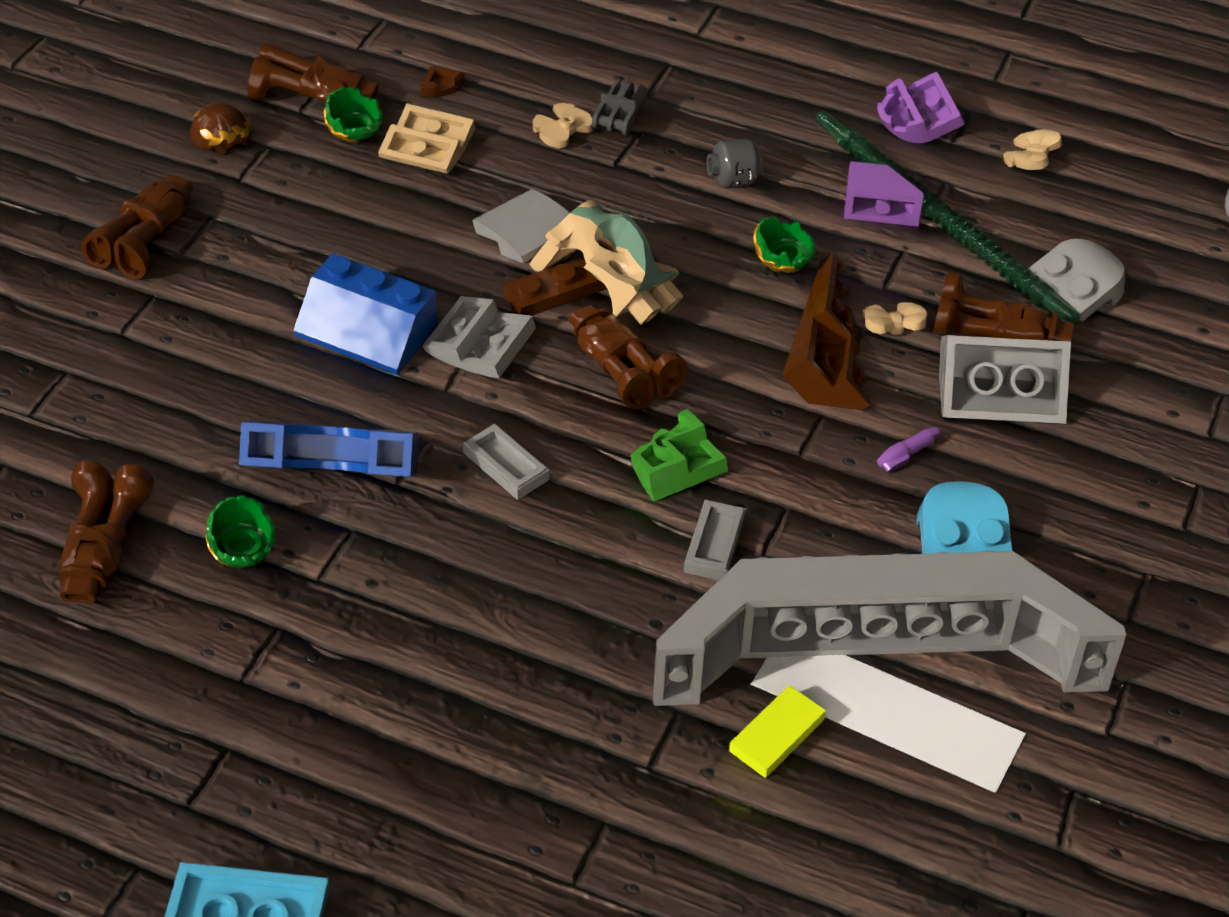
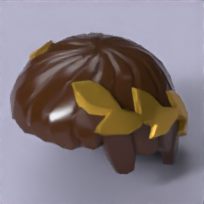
[190,102,252,154]

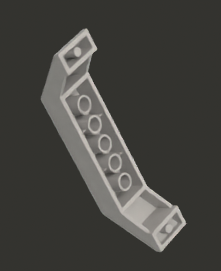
[653,551,1126,706]

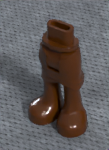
[247,43,379,103]
[81,175,193,280]
[932,270,1074,342]
[568,305,688,410]
[59,461,154,604]

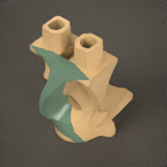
[529,199,684,325]

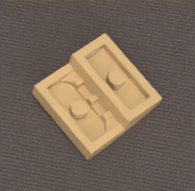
[378,104,476,174]

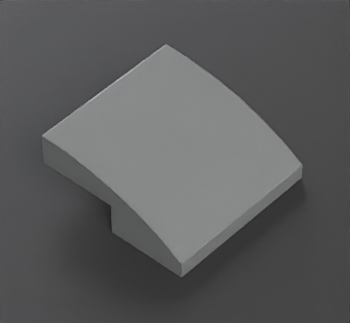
[472,189,569,263]
[423,296,536,378]

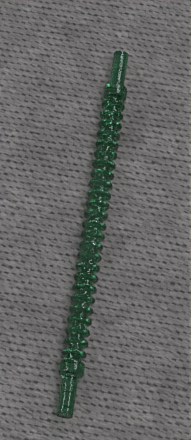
[815,111,1080,326]

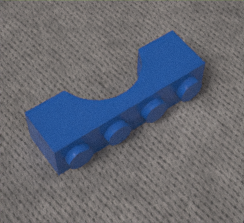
[239,421,419,477]

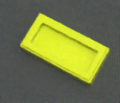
[729,685,826,778]

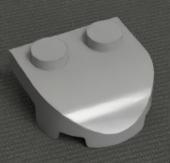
[1029,239,1126,321]

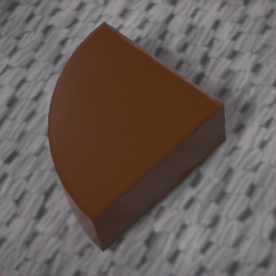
[420,66,465,98]

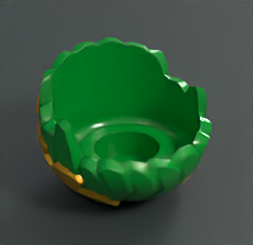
[324,87,383,143]
[754,216,816,273]
[205,495,276,568]

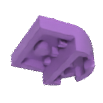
[877,71,965,143]

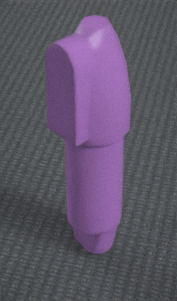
[877,427,941,473]

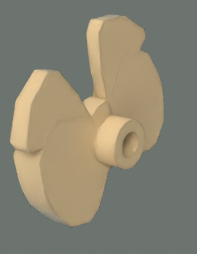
[532,103,593,149]
[1003,129,1062,170]
[862,302,927,335]

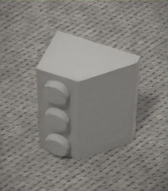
[939,335,1071,424]

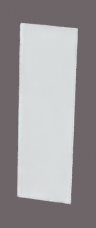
[751,655,1026,793]

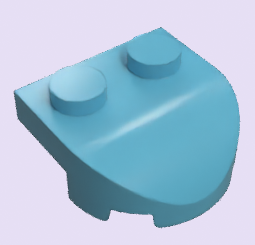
[917,481,1012,554]

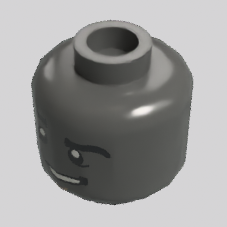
[706,138,764,188]

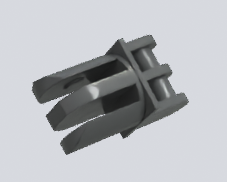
[592,79,648,136]

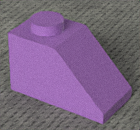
[844,161,923,226]

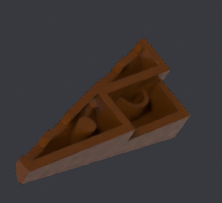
[782,253,870,410]

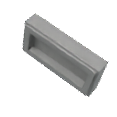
[463,423,550,500]
[684,500,747,580]

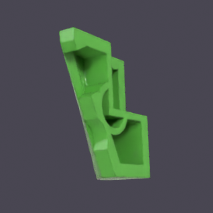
[630,409,728,502]

